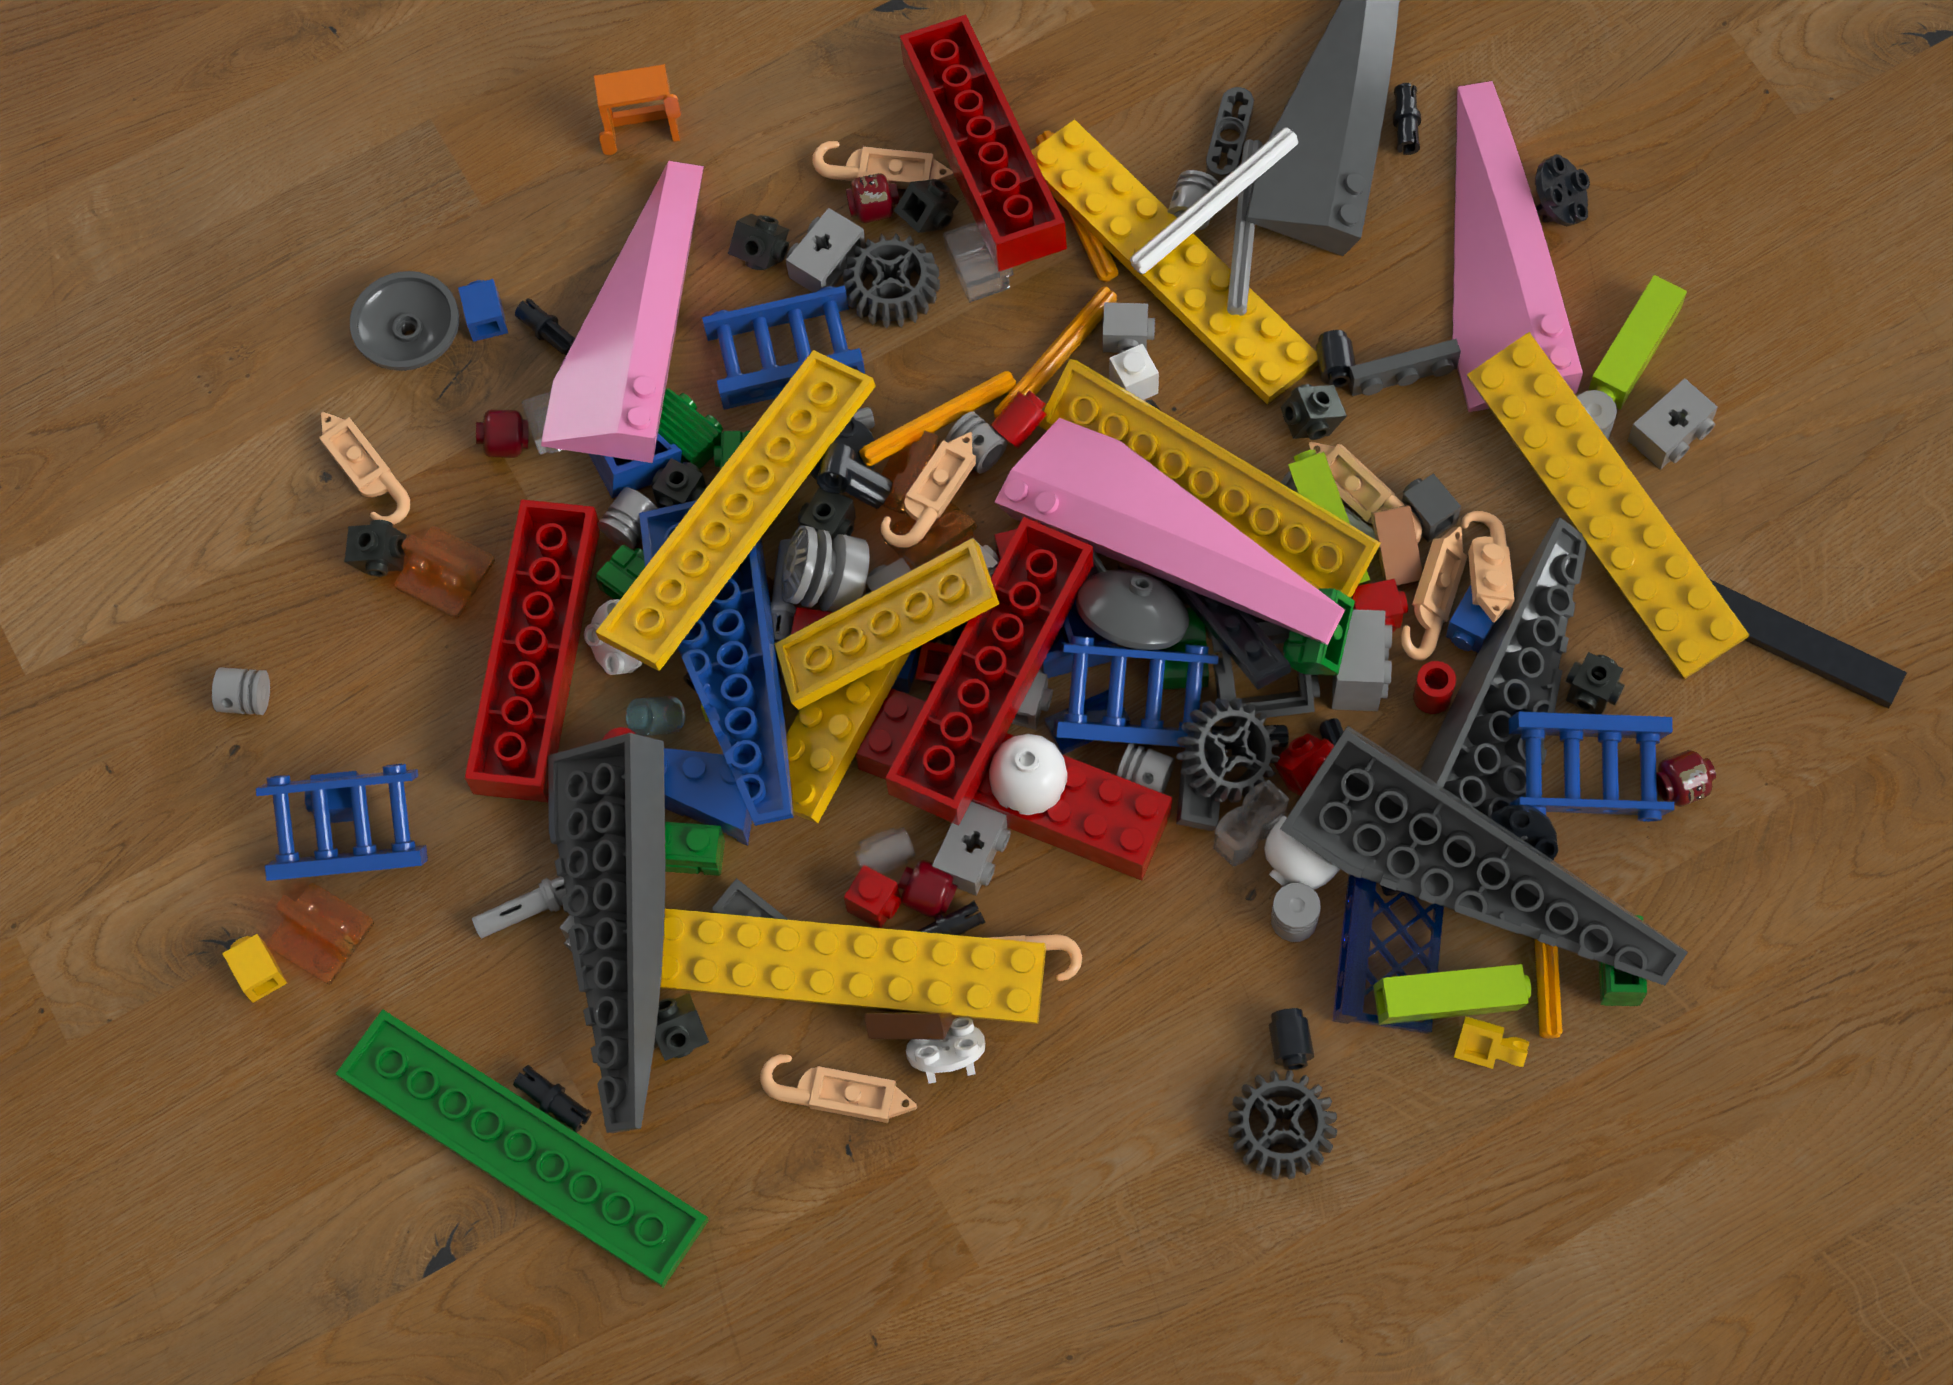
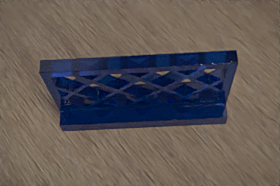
[1333,874,1444,1034]

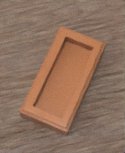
[1371,505,1423,585]

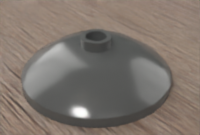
[350,271,460,371]
[1076,569,1189,650]

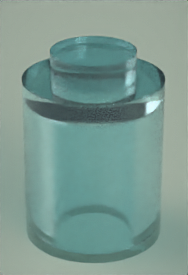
[626,696,685,736]

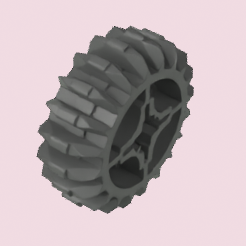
[842,233,940,329]
[1176,697,1280,803]
[1228,1070,1337,1180]

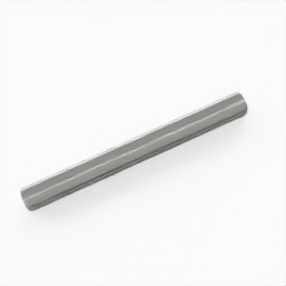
[1227,139,1263,316]

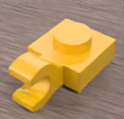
[1454,1016,1529,1069]

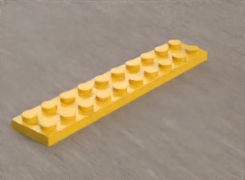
[1031,119,1318,404]
[1467,332,1749,680]
[596,350,876,671]
[1038,359,1381,598]
[660,908,1046,1024]

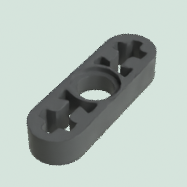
[1206,87,1254,182]

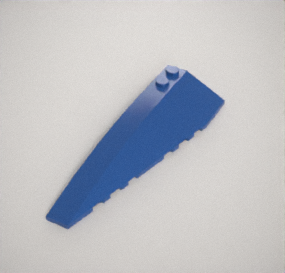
[639,500,793,826]

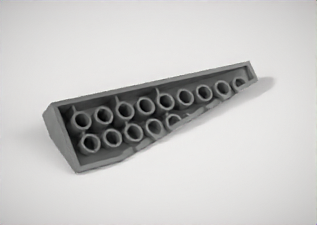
[1245,0,1400,256]
[1420,517,1587,840]
[1280,726,1688,986]
[548,733,665,1133]

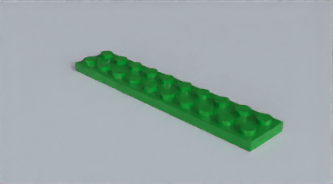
[336,1009,709,1288]

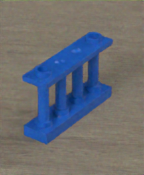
[702,286,865,410]
[1053,636,1219,749]
[1509,712,1674,822]
[256,764,428,881]

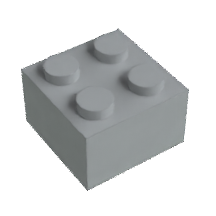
[1332,609,1392,711]

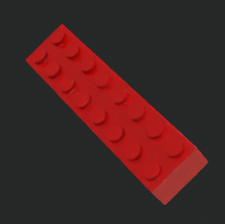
[900,14,1067,271]
[465,499,600,802]
[886,517,1093,826]
[855,688,1172,881]

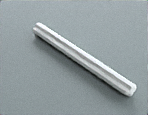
[1130,128,1298,274]

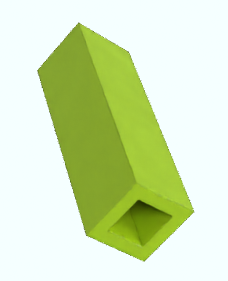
[1588,275,1687,410]
[1288,449,1370,586]
[1373,964,1531,1025]

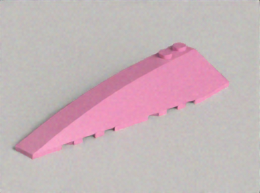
[1452,81,1583,412]
[541,161,704,463]
[994,418,1345,645]

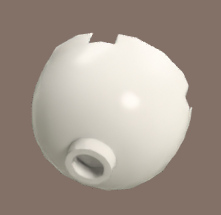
[989,734,1067,815]
[1264,815,1340,890]

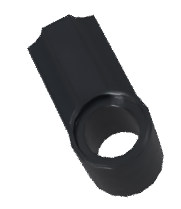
[816,443,893,509]

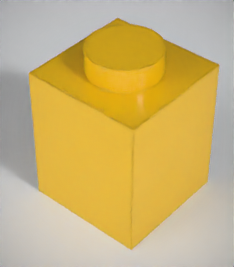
[222,934,287,1003]

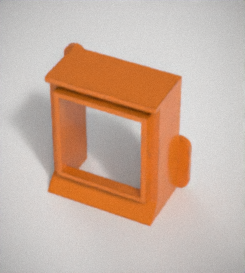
[594,64,681,155]

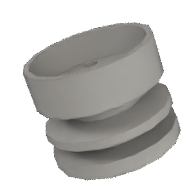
[781,525,870,612]

